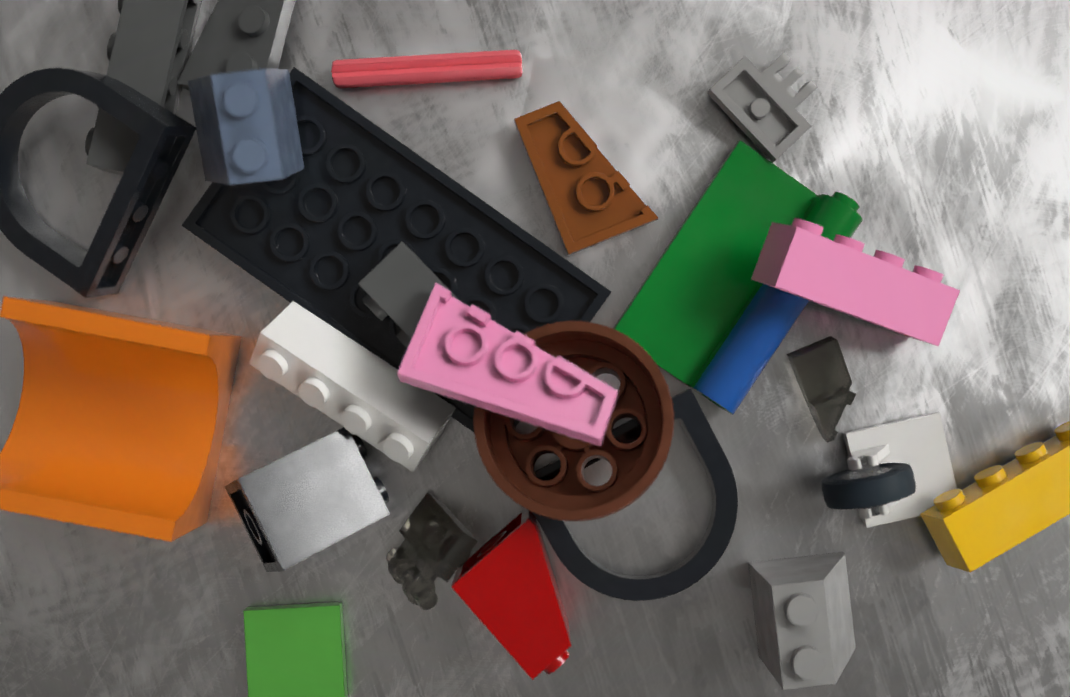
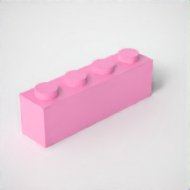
[751,218,960,346]

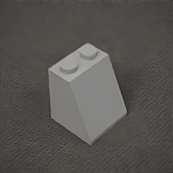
[748,552,856,690]

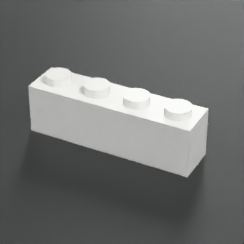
[249,301,456,472]

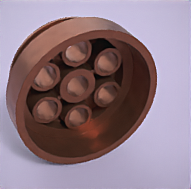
[474,321,674,522]

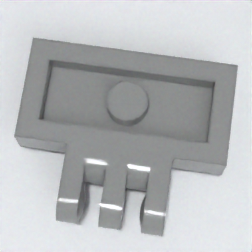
[707,52,817,163]

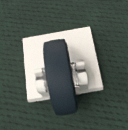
[821,412,957,528]

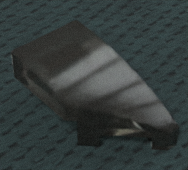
[787,336,856,443]

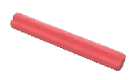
[331,49,523,89]

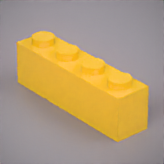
[920,421,1070,573]

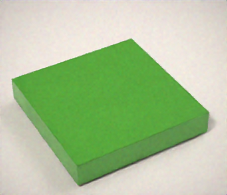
[243,602,348,697]

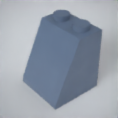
[188,69,305,185]

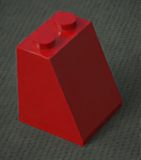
[451,509,571,680]

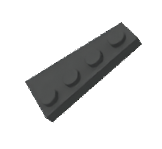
[177,0,296,91]

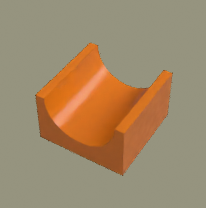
[0,296,242,542]

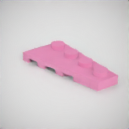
[397,283,618,447]

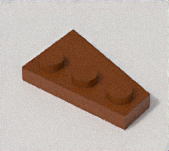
[514,101,659,256]

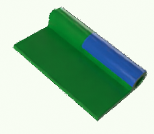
[613,140,863,415]

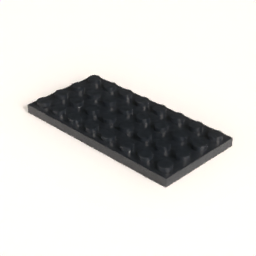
[181,67,611,432]

